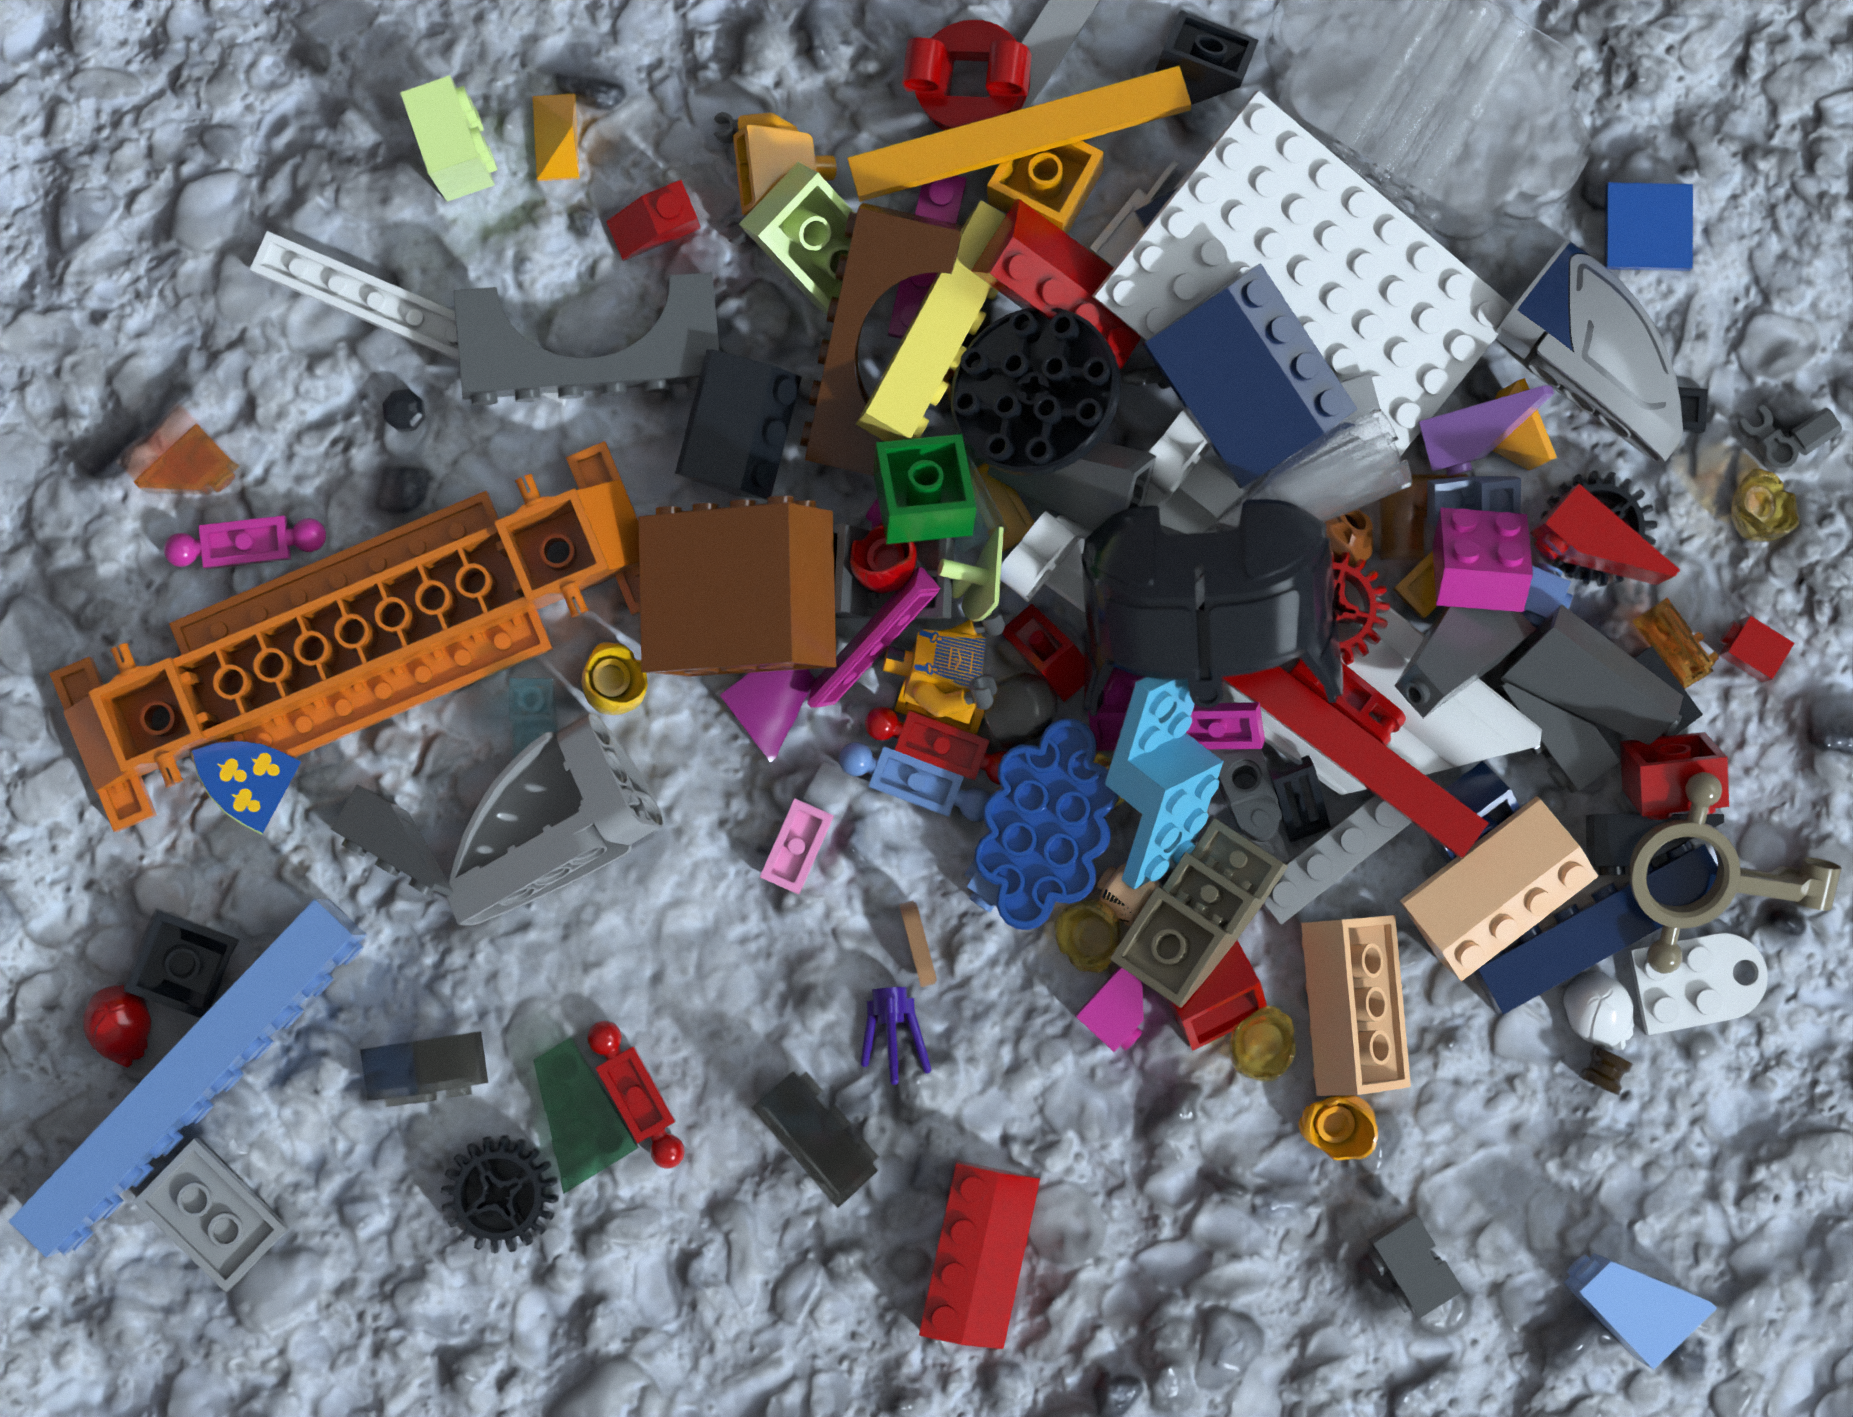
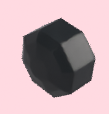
[382,389,426,432]

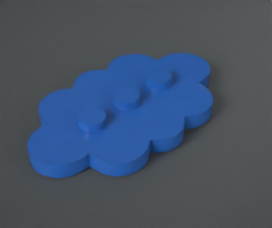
[974,718,1119,930]

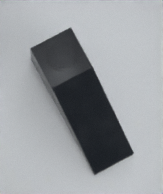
[1586,814,1724,875]

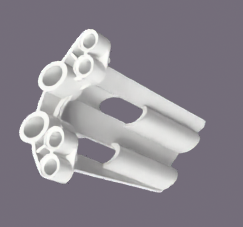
[1000,408,1542,795]

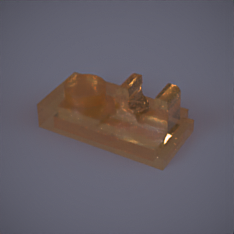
[1632,597,1719,689]

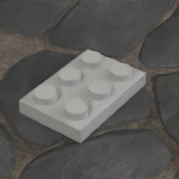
[133,1138,289,1293]

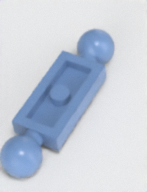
[839,742,991,822]

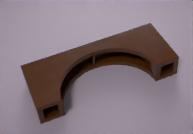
[800,202,964,476]

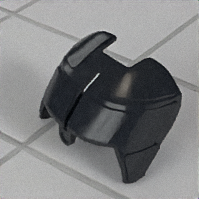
[1081,499,1343,716]

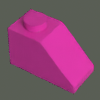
[1074,966,1144,1052]

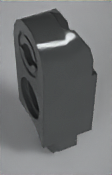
[1208,749,1282,842]

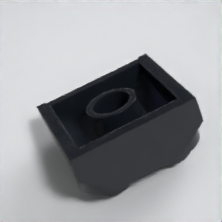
[124,908,239,1018]

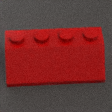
[971,199,1141,369]
[919,1160,1040,1349]

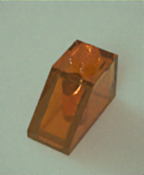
[133,423,240,495]

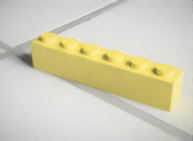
[856,200,1006,441]

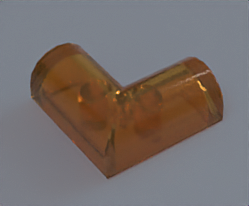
[1379,474,1468,560]

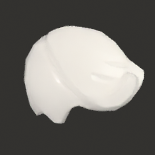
[1563,972,1634,1050]

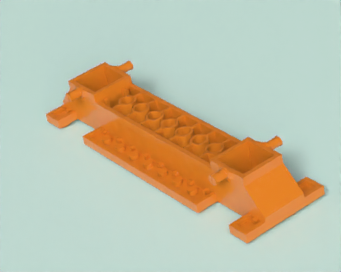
[49,441,640,832]

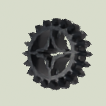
[1540,470,1657,587]
[441,1135,559,1253]

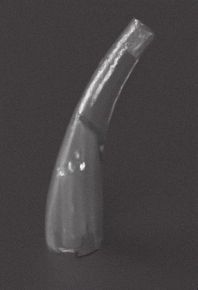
[1196,407,1412,609]

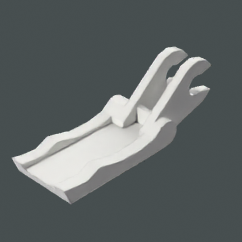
[1089,160,1190,268]

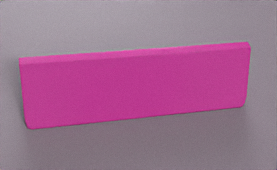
[807,567,940,708]

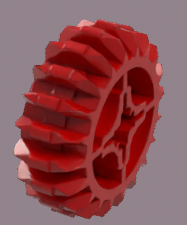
[1296,551,1390,665]

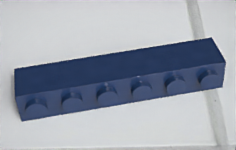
[1473,841,1718,1015]

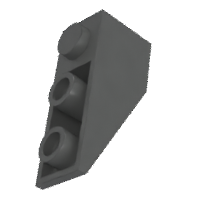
[1495,683,1620,793]
[331,784,453,897]

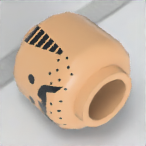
[1097,862,1161,926]

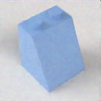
[1563,1253,1717,1370]

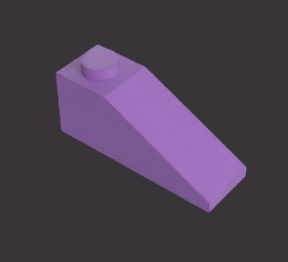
[1419,385,1554,477]

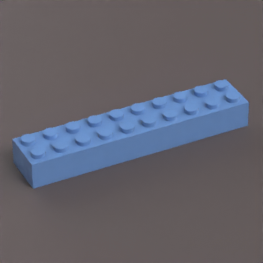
[8,899,367,1258]

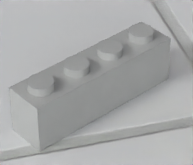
[1262,794,1412,925]

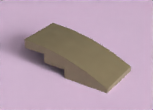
[1110,818,1288,1008]

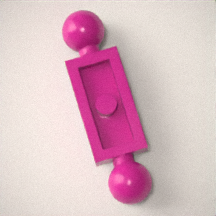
[164,516,326,569]

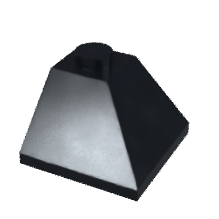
[1154,10,1259,105]

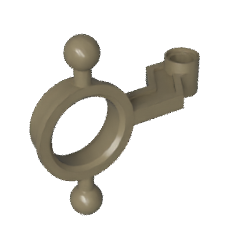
[1630,772,1842,974]

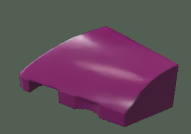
[720,669,815,762]

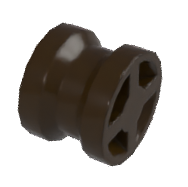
[1579,1046,1633,1096]

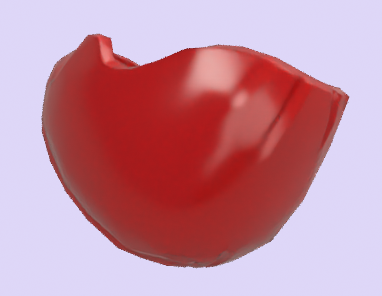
[850,523,917,593]
[83,985,152,1068]

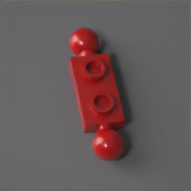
[865,706,1007,785]
[587,1020,685,1169]

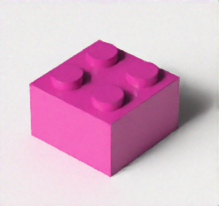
[1432,507,1533,612]

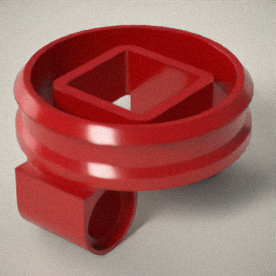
[902,20,1032,131]

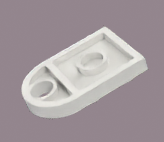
[1628,933,1768,1035]

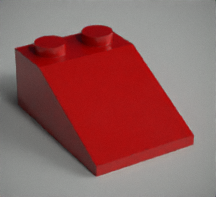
[1530,484,1680,585]

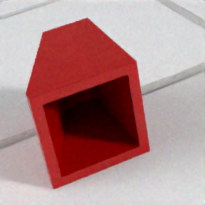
[1166,940,1269,1051]

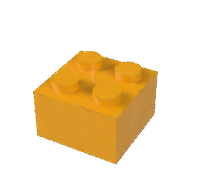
[987,141,1104,234]

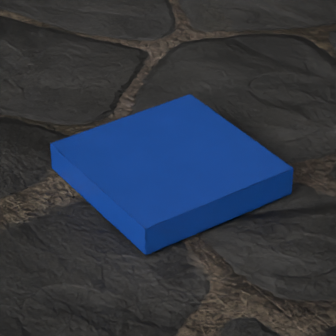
[1605,182,1693,271]

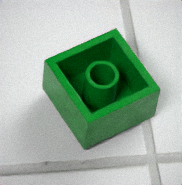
[873,434,977,544]

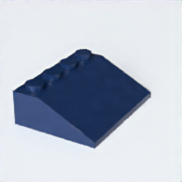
[1142,263,1358,489]

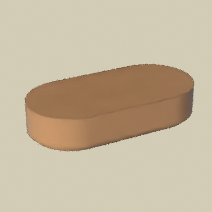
[899,900,937,988]

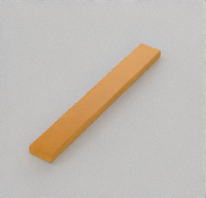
[847,66,1191,202]

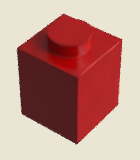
[1718,616,1795,682]

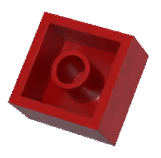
[1620,732,1729,820]

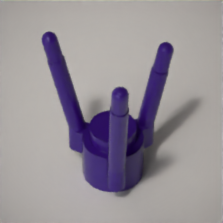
[860,987,931,1085]

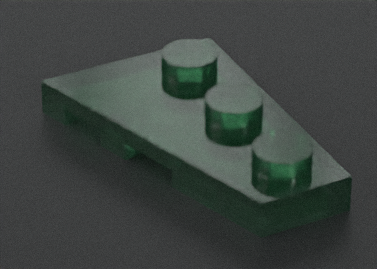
[533,1037,639,1194]

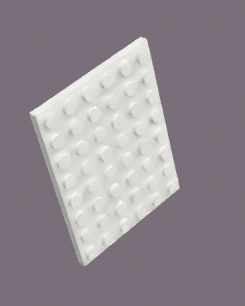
[1092,91,1513,507]

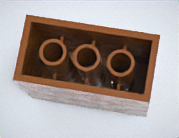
[639,496,836,677]

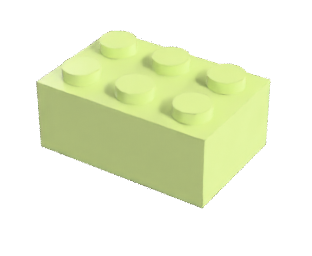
[400,75,498,202]
[739,162,854,314]

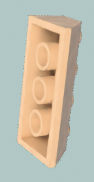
[1400,796,1599,981]
[1301,915,1411,1096]

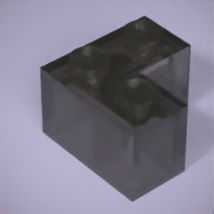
[360,1031,489,1107]

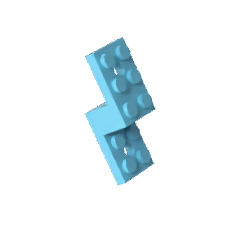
[1105,677,1223,890]

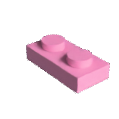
[760,798,834,895]

